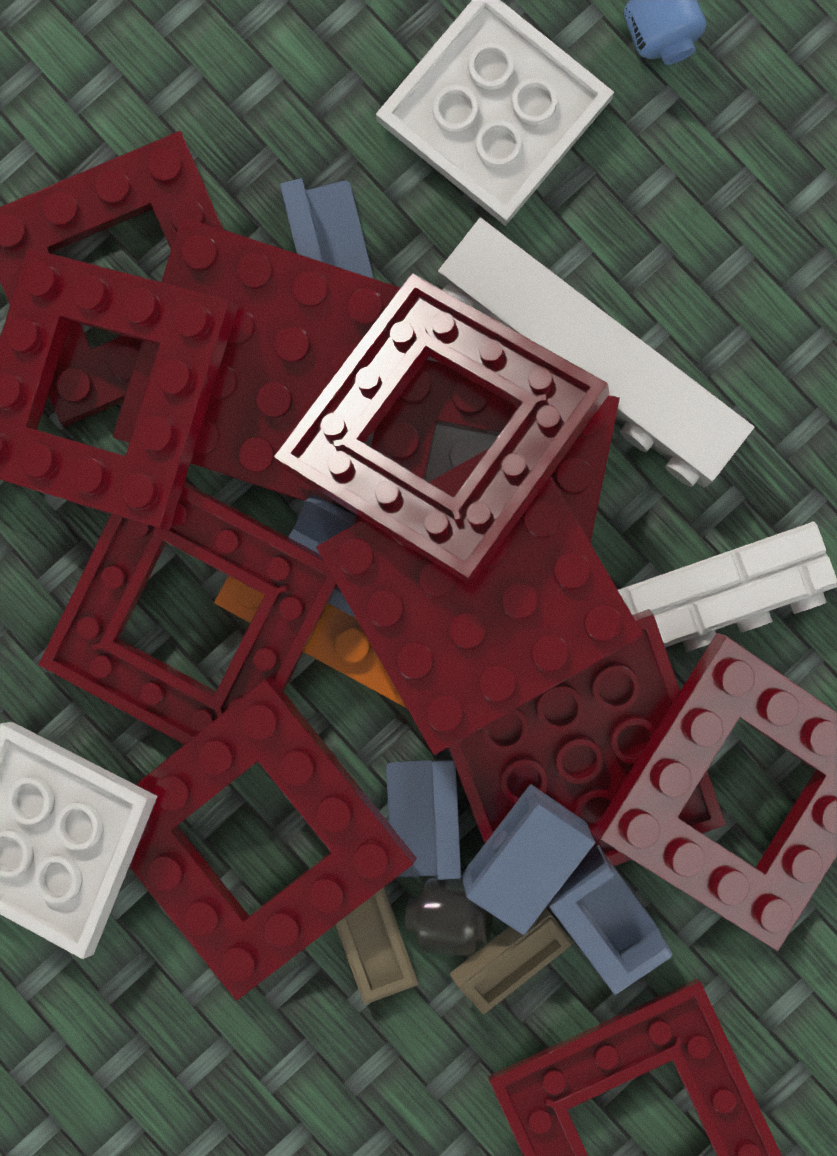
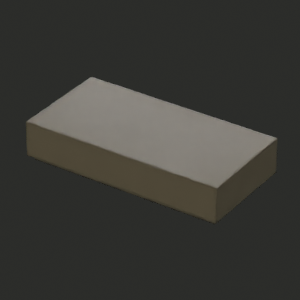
[336,887,419,1005]
[450,908,574,1014]

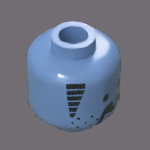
[624,0,706,65]

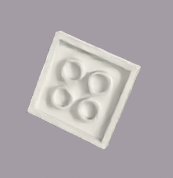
[376,0,614,226]
[0,722,157,959]

